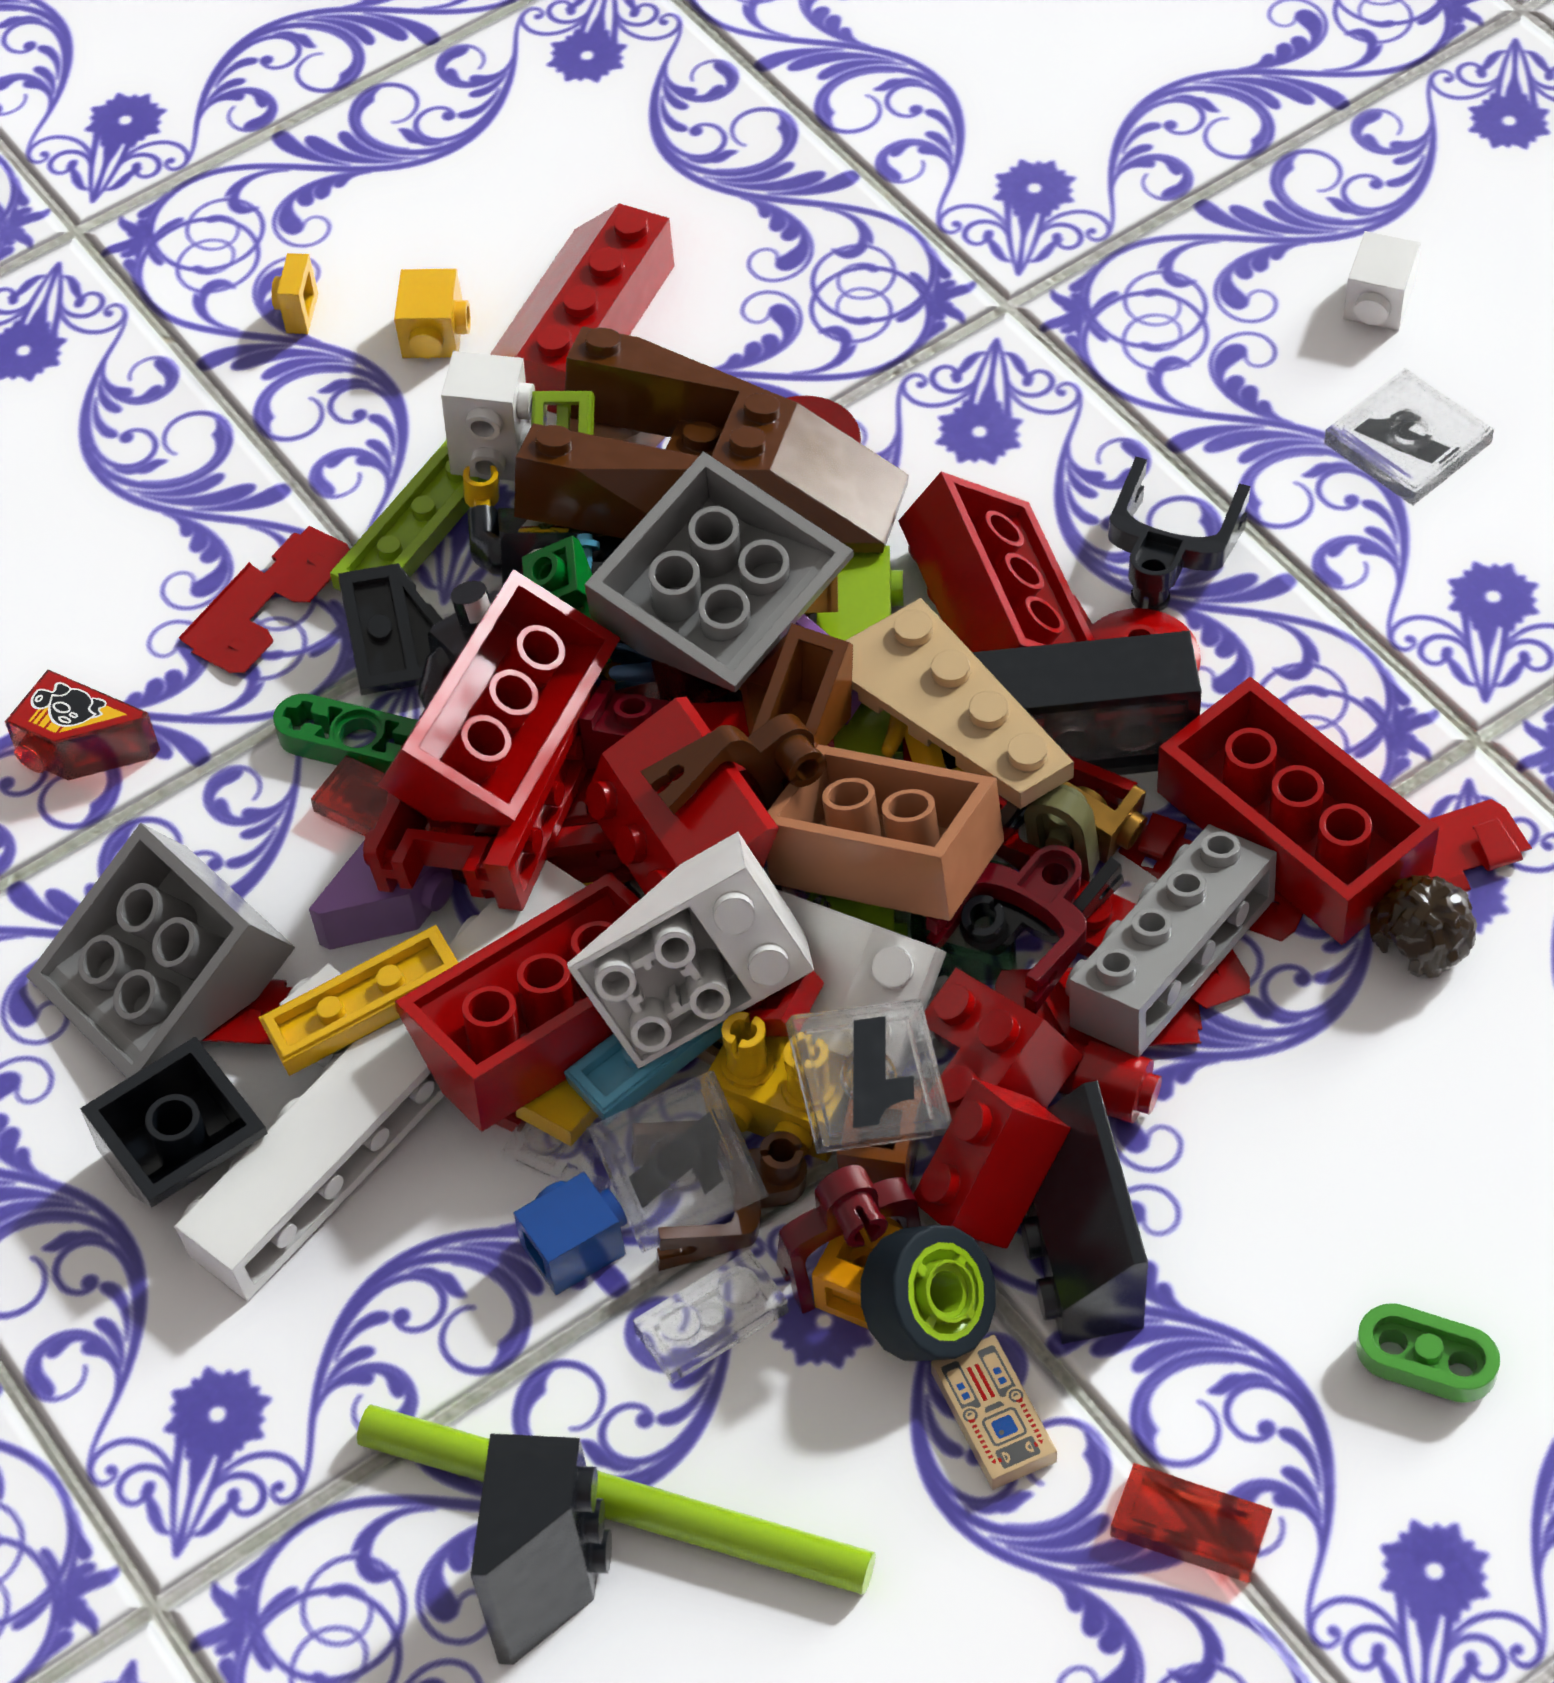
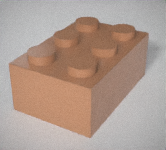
[766,744,1004,921]

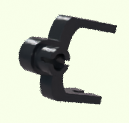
[1108,457,1251,611]
[960,801,1124,957]

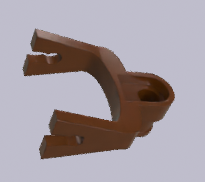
[640,714,826,814]
[633,1118,807,1271]

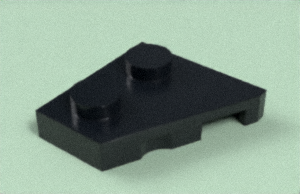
[338,563,443,695]

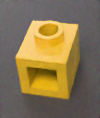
[394,269,471,358]

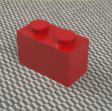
[914,1078,1071,1249]

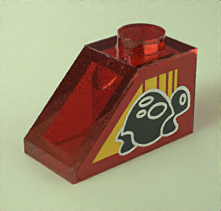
[4,669,160,781]

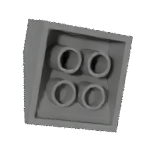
[584,451,853,693]
[26,823,295,1079]

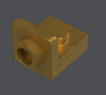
[1063,781,1148,864]

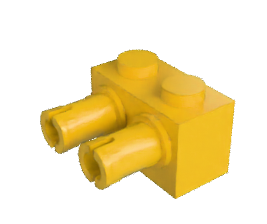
[703,1012,853,1162]

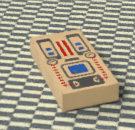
[931,1334,1057,1490]

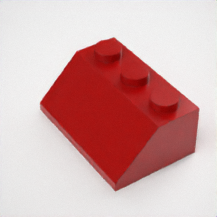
[584,696,779,895]

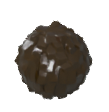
[1369,875,1477,978]

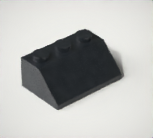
[1021,1080,1148,1344]
[470,1433,612,1665]

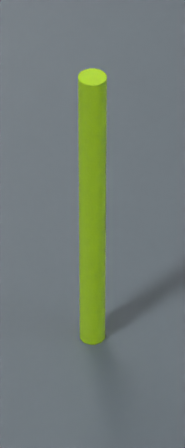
[357,1404,876,1595]

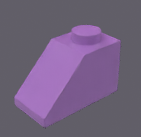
[309,841,454,950]

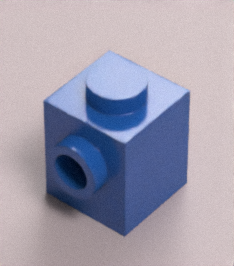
[513,1172,627,1295]

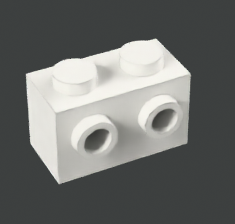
[441,351,535,481]

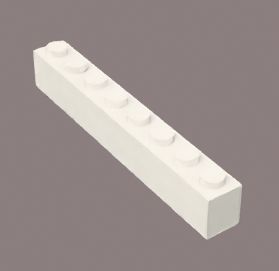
[174,860,586,1302]

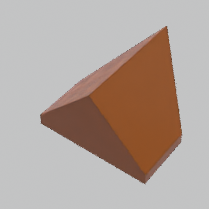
[740,623,853,748]

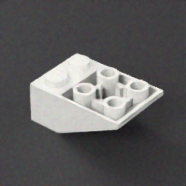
[567,832,814,1069]

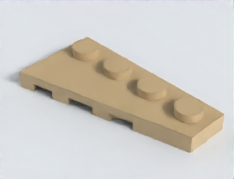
[845,598,1074,809]

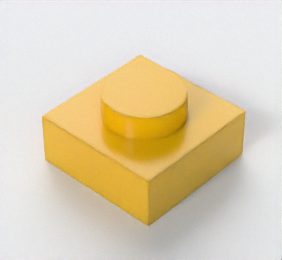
[271,253,318,334]

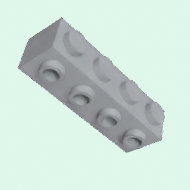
[1065,824,1277,1057]

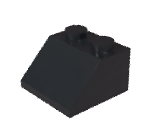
[80,1037,268,1208]

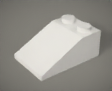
[777,889,947,1077]

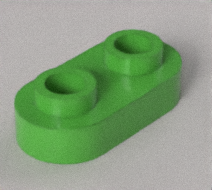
[1356,1303,1500,1402]

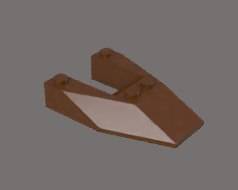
[514,326,909,553]

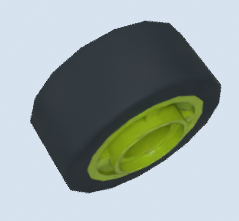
[860,1225,996,1361]

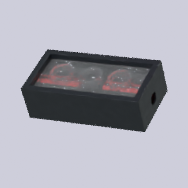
[942,631,1202,775]

